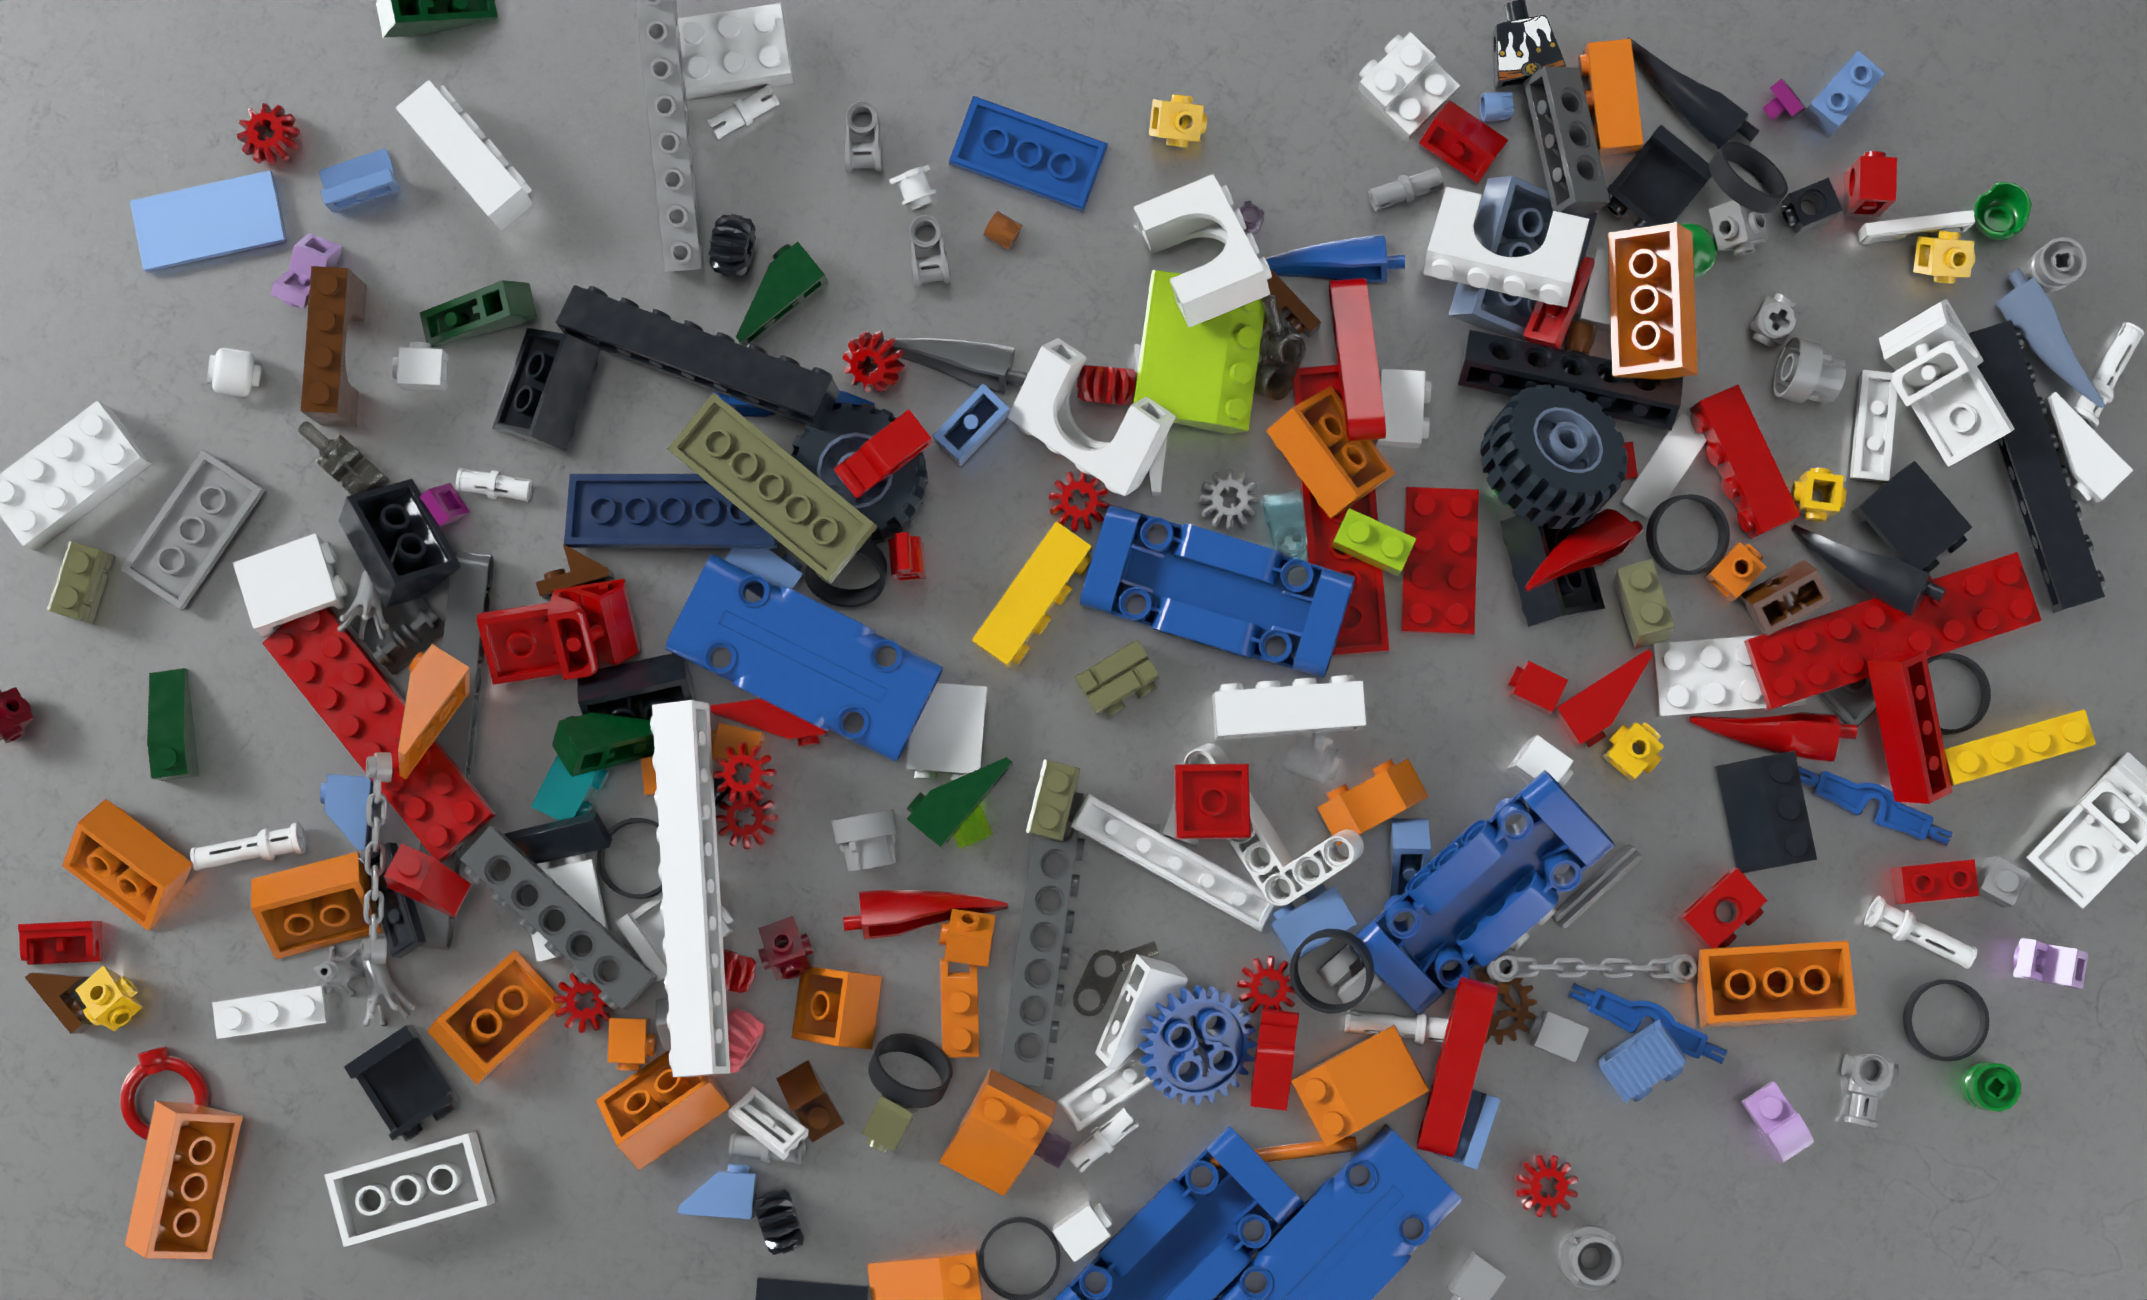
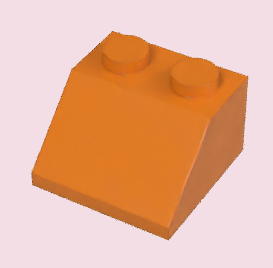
[791,966,882,1050]

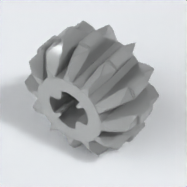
[1198,468,1261,531]

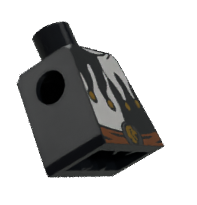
[1493,0,1566,90]

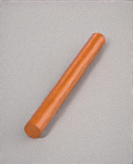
[1209,1136,1357,1169]

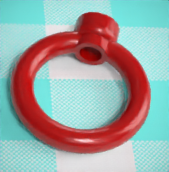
[120,1046,209,1141]

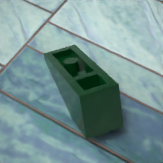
[376,0,498,38]
[736,242,828,347]
[419,280,537,347]
[147,668,199,781]
[552,713,655,777]
[907,757,1013,849]

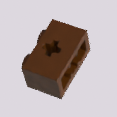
[1740,560,1833,636]

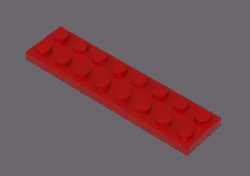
[1291,365,1390,656]
[1744,552,2042,710]
[262,607,496,863]

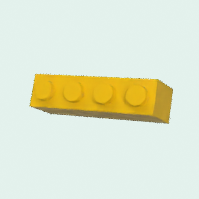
[972,521,1092,669]
[1945,709,2096,786]

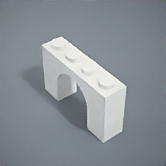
[1134,174,1272,327]
[1423,187,1589,307]
[1007,338,1176,496]

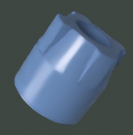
[1480,92,1514,122]

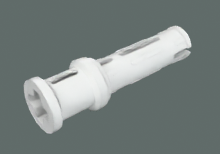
[2072,322,2145,429]
[190,822,306,871]
[1864,896,1978,969]
[1344,1010,1449,1046]

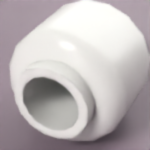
[207,348,261,397]

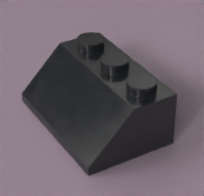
[492,328,601,451]
[338,478,461,608]
[1500,516,1605,627]
[577,653,697,720]
[1715,751,1817,873]

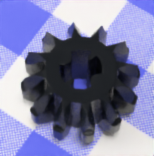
[708,214,756,277]
[754,1189,804,1255]

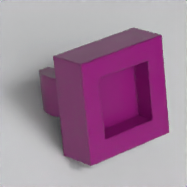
[1763,79,1806,120]
[420,483,470,527]

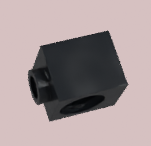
[1781,177,1843,234]

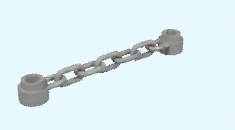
[361,752,392,964]
[1486,952,1698,984]

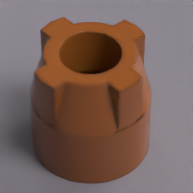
[983,211,1023,250]
[1565,321,1598,355]

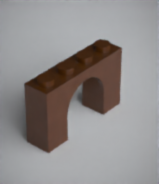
[300,266,367,427]

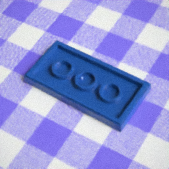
[949,96,1108,213]

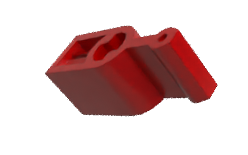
[834,409,933,499]
[888,532,926,582]
[1250,1008,1299,1111]

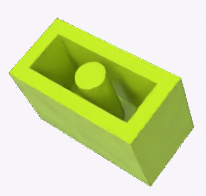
[1331,508,1416,577]

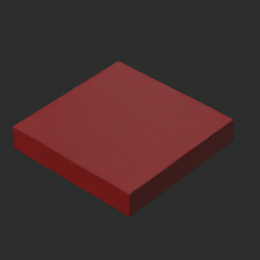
[1174,764,1251,840]

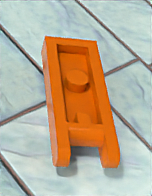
[940,958,980,1058]

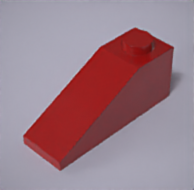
[1553,649,1653,748]
[710,699,828,747]

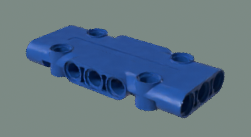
[1080,504,1355,678]
[665,554,943,762]
[1353,770,1615,1014]
[1214,1124,1463,1300]
[1054,1126,1305,1300]

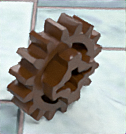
[1469,966,1537,1045]

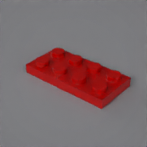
[1401,487,1479,635]

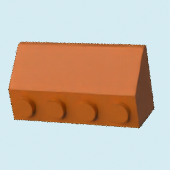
[1607,222,1698,379]
[1697,941,1857,1029]
[125,1101,243,1259]

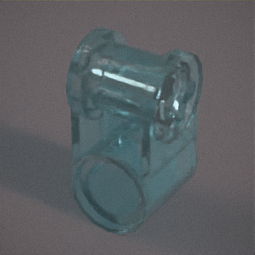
[1262,489,1307,559]

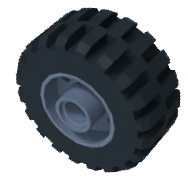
[1480,385,1628,529]
[791,403,928,544]

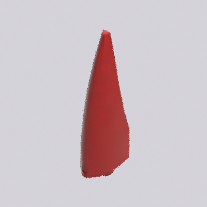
[1525,508,1643,592]
[1689,712,1857,762]
[843,890,1008,939]

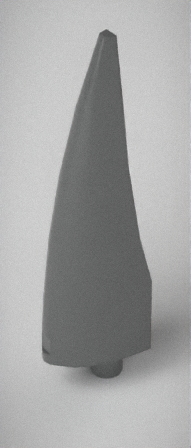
[884,338,1027,394]

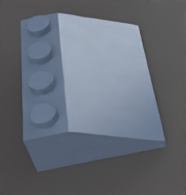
[1449,175,1598,344]

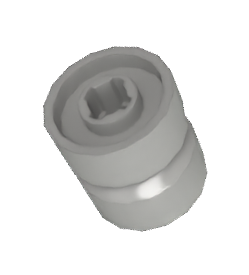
[2026,237,2087,294]
[1317,943,1385,1011]

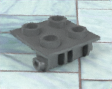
[350,596,445,675]

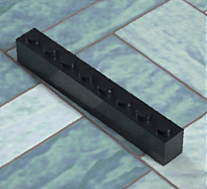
[555,285,840,430]
[1968,320,2106,613]

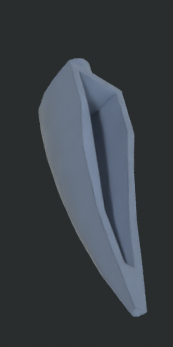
[1995,268,2105,408]

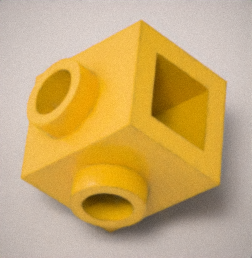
[1149,94,1207,147]
[1913,231,1975,284]
[1791,468,1847,522]
[1603,722,1664,781]
[75,965,143,1032]

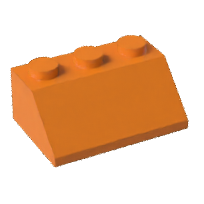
[1266,386,1396,519]
[62,799,193,931]
[251,852,382,959]
[596,1051,731,1170]

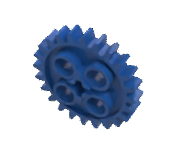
[1138,985,1257,1106]

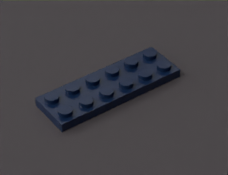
[564,474,779,548]

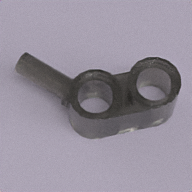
[1254,295,1306,400]
[298,421,390,495]
[1073,941,1159,1017]

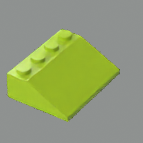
[1133,270,1267,434]

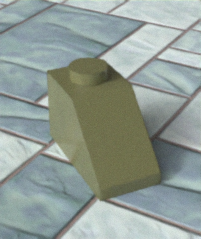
[862,1095,917,1153]

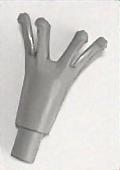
[337,571,389,641]
[360,944,415,1027]
[314,946,365,997]

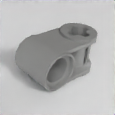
[844,100,882,172]
[909,215,951,288]

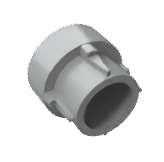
[1773,337,1847,404]
[832,809,898,872]
[1557,1225,1624,1291]

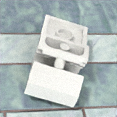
[1879,299,2015,467]
[2026,752,2147,909]

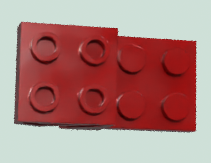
[476,579,641,685]

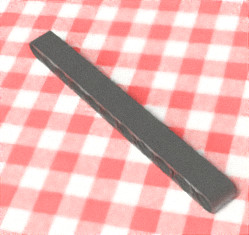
[414,551,494,950]

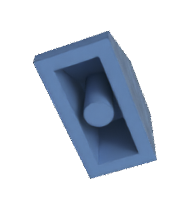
[320,774,377,852]
[1389,818,1431,898]
[677,1163,759,1219]

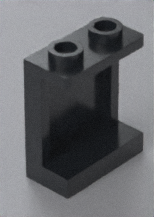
[1605,125,1712,229]
[1852,461,1972,573]
[344,1025,460,1142]

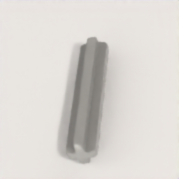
[1552,845,1642,928]

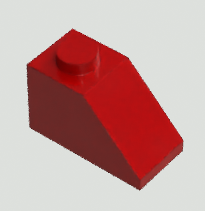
[384,843,471,918]

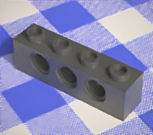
[1523,66,1610,216]

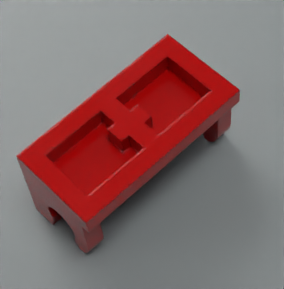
[18,921,103,965]

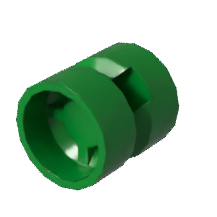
[1960,1062,2021,1112]

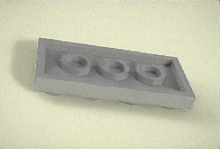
[120,449,265,611]

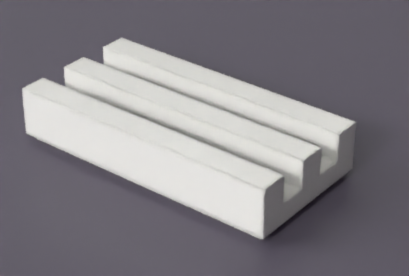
[728,1087,809,1160]

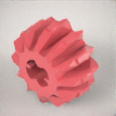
[727,1008,765,1073]

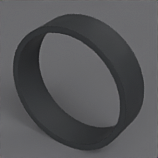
[1709,141,1788,213]
[1646,494,1730,575]
[805,540,887,607]
[1927,653,1991,735]
[597,818,662,899]
[1290,929,1374,1014]
[1903,979,1989,1061]
[868,1033,953,1108]
[979,1217,1061,1300]

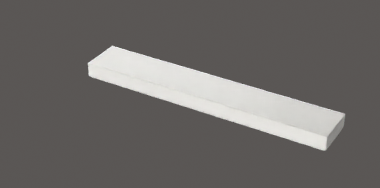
[1069,794,1276,932]

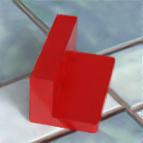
[1419,101,1508,184]

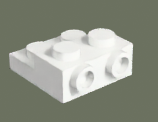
[1358,32,1460,139]

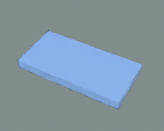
[130,170,287,272]

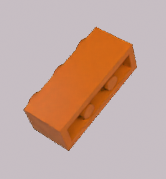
[1578,38,1644,157]

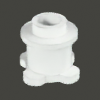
[889,165,936,210]

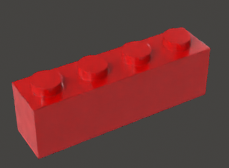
[1689,384,1801,539]
[1867,651,1953,804]

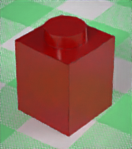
[1507,661,1568,715]

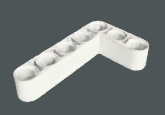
[1183,743,1364,906]

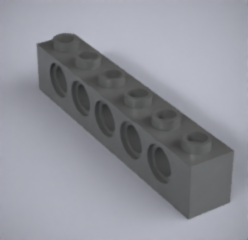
[460,826,658,1010]

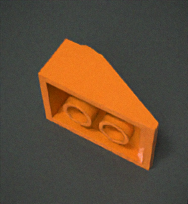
[398,644,470,779]
[427,950,564,1085]
[1291,1024,1430,1147]
[939,1069,1056,1196]
[867,1249,983,1300]

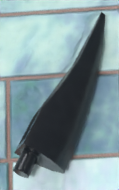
[1627,37,1760,150]
[1792,524,1946,617]

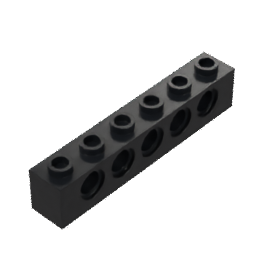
[1458,330,1683,431]

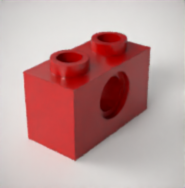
[1844,151,1897,217]
[1891,859,1979,904]
[1678,868,1768,949]

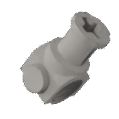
[1748,293,1800,348]
[1841,1053,1899,1128]

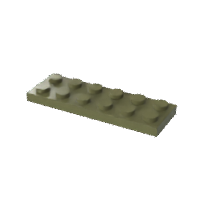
[667,392,878,584]

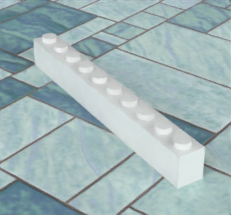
[650,700,730,1077]

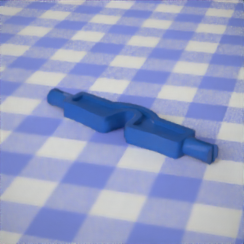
[1798,766,1952,846]
[1568,982,1727,1064]

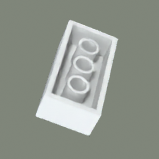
[638,3,795,100]
[395,80,534,232]
[0,400,152,551]
[1212,675,1366,741]
[324,1131,495,1247]

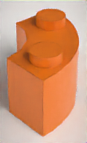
[1317,759,1429,846]

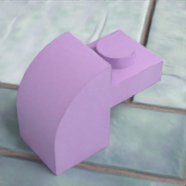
[270,233,342,309]
[2013,938,2089,990]
[1741,1081,1814,1164]

